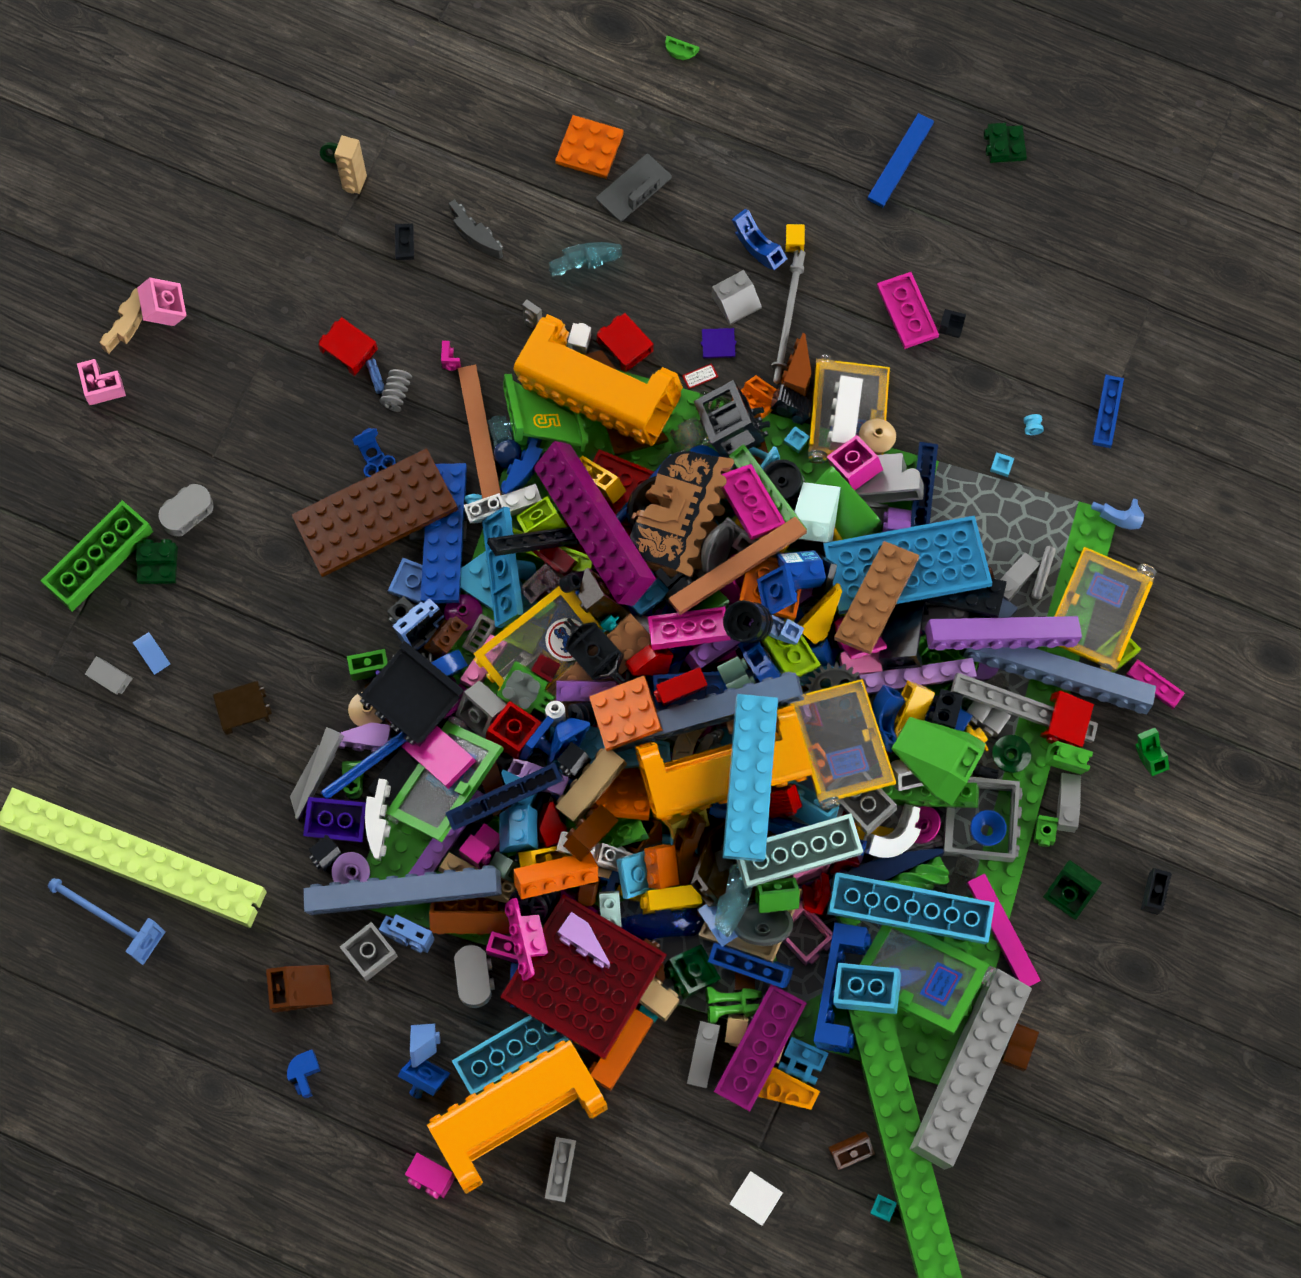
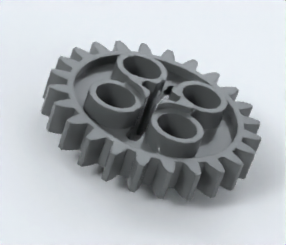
[803,662,867,723]

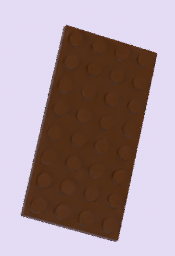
[292,448,459,577]

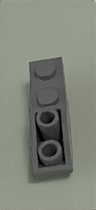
[449,199,503,259]

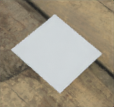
[730,1171,783,1226]

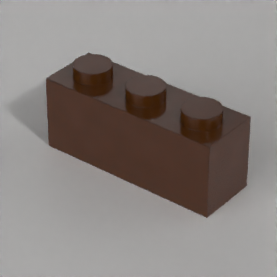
[563,805,619,861]

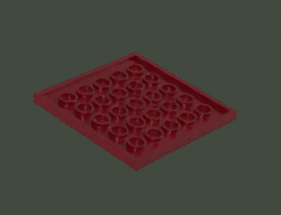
[500,894,667,1060]

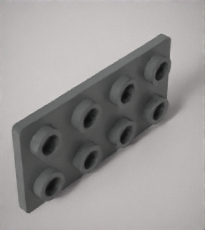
[596,154,672,222]

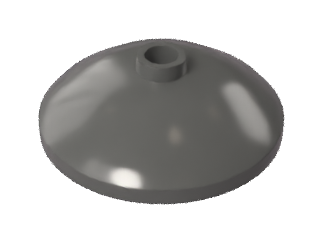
[701,522,735,574]
[732,902,793,946]

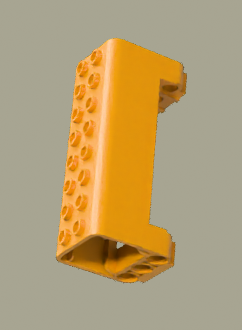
[514,314,683,446]
[634,704,812,821]
[427,1040,608,1194]

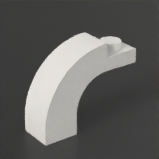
[863,804,921,858]

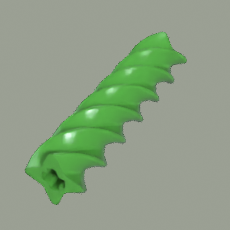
[834,856,950,926]

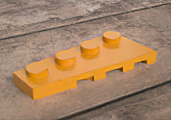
[758,1067,820,1110]

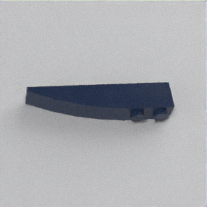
[910,442,938,527]
[445,763,565,831]
[829,849,944,891]

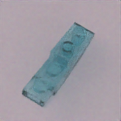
[549,242,622,276]
[714,863,752,937]

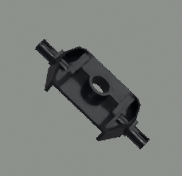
[564,618,626,685]

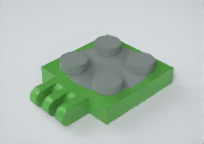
[496,661,556,715]

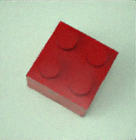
[486,701,542,759]

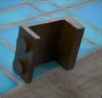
[213,681,272,735]

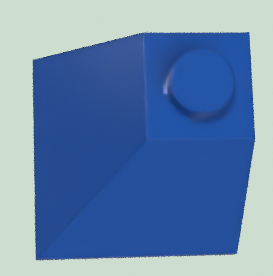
[549,718,591,763]

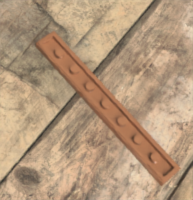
[458,364,501,499]
[668,517,807,615]

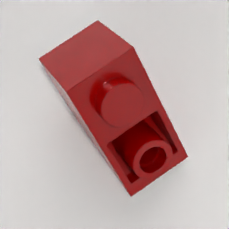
[625,645,673,676]
[537,801,567,848]

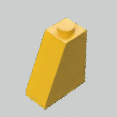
[640,885,702,915]

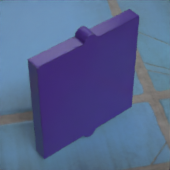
[701,328,737,358]

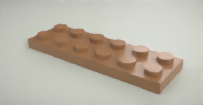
[834,541,919,654]
[546,613,651,719]

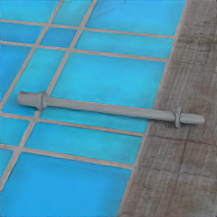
[771,250,806,384]

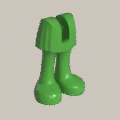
[705,987,762,1024]

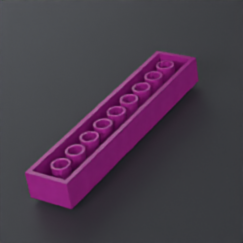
[534,441,656,606]

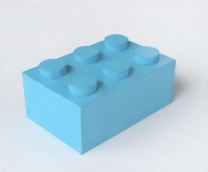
[833,963,901,1014]

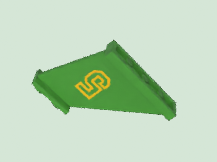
[503,374,588,452]

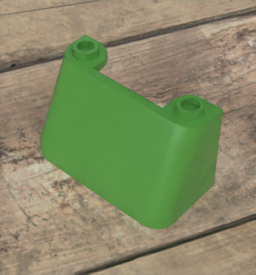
[814,466,882,540]

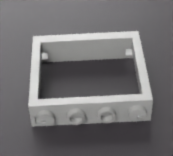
[942,777,1023,862]

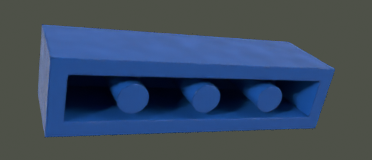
[708,942,794,988]

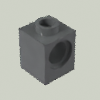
[387,596,414,626]

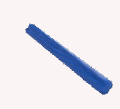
[321,732,406,799]

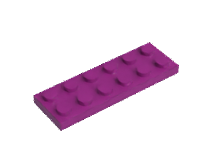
[714,984,807,1112]

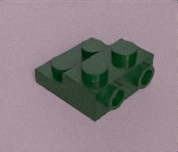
[984,123,1027,163]
[136,539,178,584]
[664,944,721,1000]

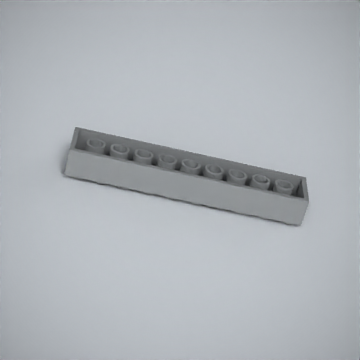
[909,968,1032,1170]

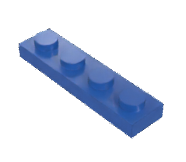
[1092,375,1124,448]

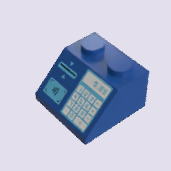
[776,550,826,590]

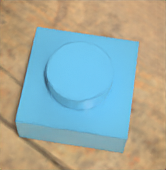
[783,427,810,453]
[990,452,1014,477]

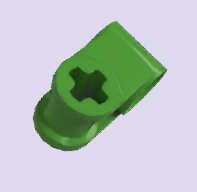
[342,761,364,800]

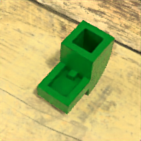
[1135,728,1169,776]

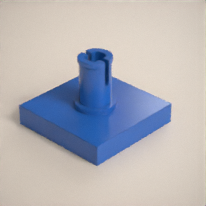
[757,565,797,615]
[519,716,554,761]
[398,1059,450,1098]

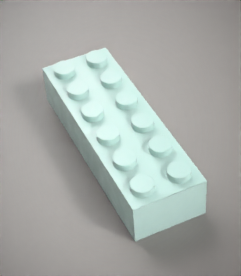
[736,814,863,889]

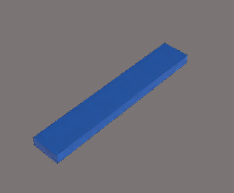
[867,113,934,208]

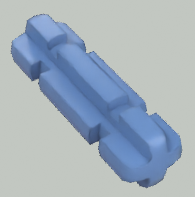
[366,359,385,394]

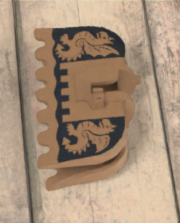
[630,451,734,578]

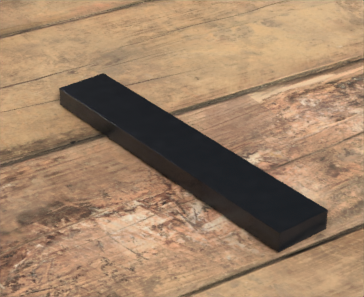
[487,527,580,556]

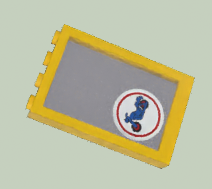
[473,586,607,691]

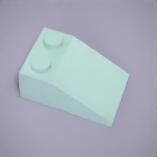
[795,482,841,543]

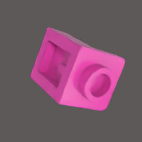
[441,341,461,371]

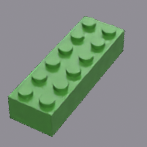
[41,500,153,612]

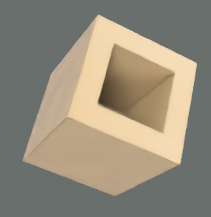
[725,1014,748,1047]

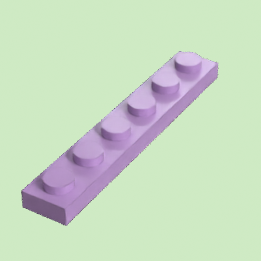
[858,658,977,695]

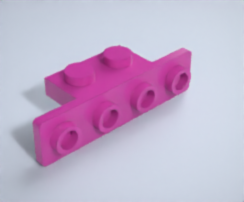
[505,898,548,980]

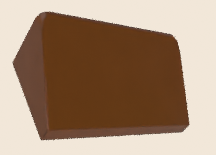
[828,1132,875,1170]

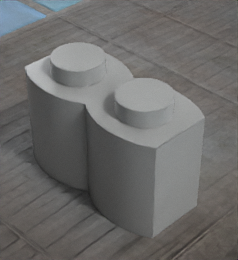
[966,701,1011,738]

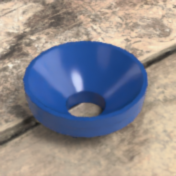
[970,810,1007,846]

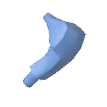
[1091,499,1144,530]

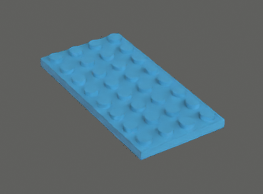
[823,515,992,615]

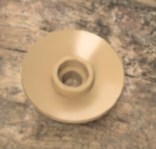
[859,419,896,453]
[348,692,383,726]

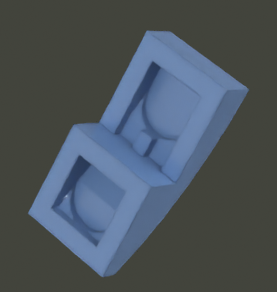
[768,615,804,645]
[133,632,170,675]

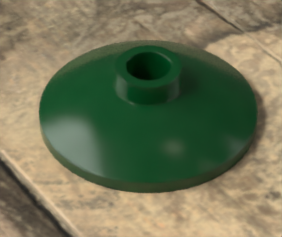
[992,735,1031,773]

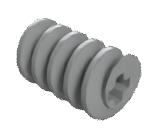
[380,369,412,412]

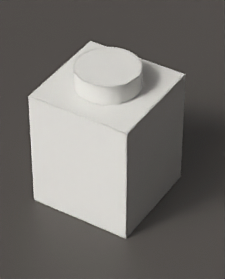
[568,323,591,354]

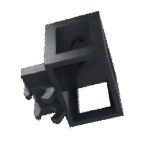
[694,380,770,458]

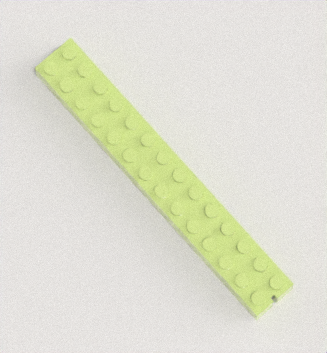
[0,788,267,928]

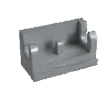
[85,656,133,695]

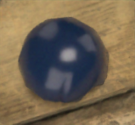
[493,439,522,469]

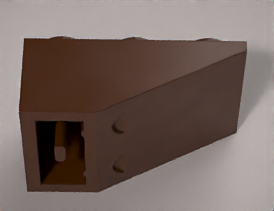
[266,965,333,1013]

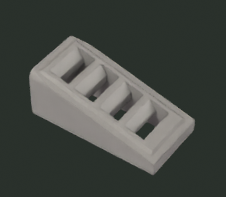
[462,614,497,653]

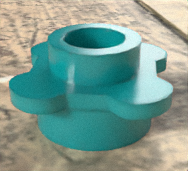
[600,614,619,632]

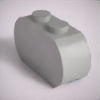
[159,484,214,536]
[454,945,495,1008]

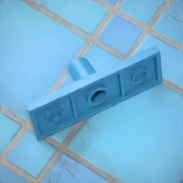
[482,507,536,628]

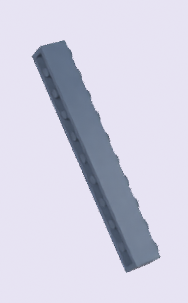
[962,647,1156,715]
[613,672,804,753]
[304,865,502,915]

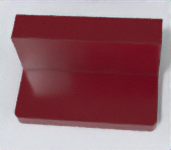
[532,547,578,576]

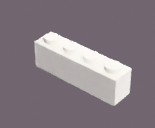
[827,375,863,450]

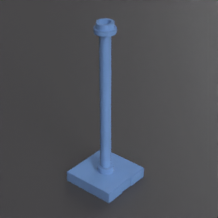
[48,878,166,965]

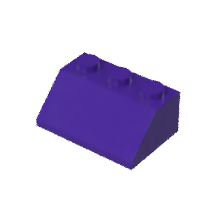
[303,797,366,842]

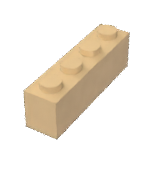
[334,135,367,194]
[556,748,627,825]
[639,977,680,1022]

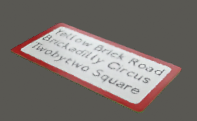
[683,364,718,389]

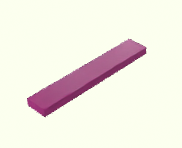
[966,873,1041,987]

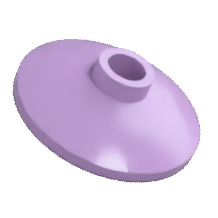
[332,852,370,884]

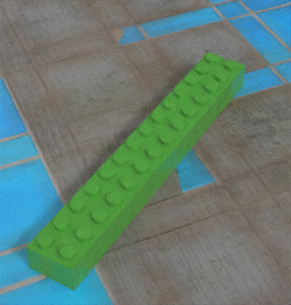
[846,1009,962,1278]

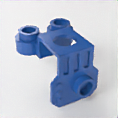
[352,428,396,478]

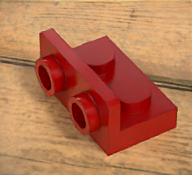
[801,872,831,915]

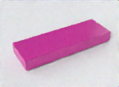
[1125,659,1185,709]

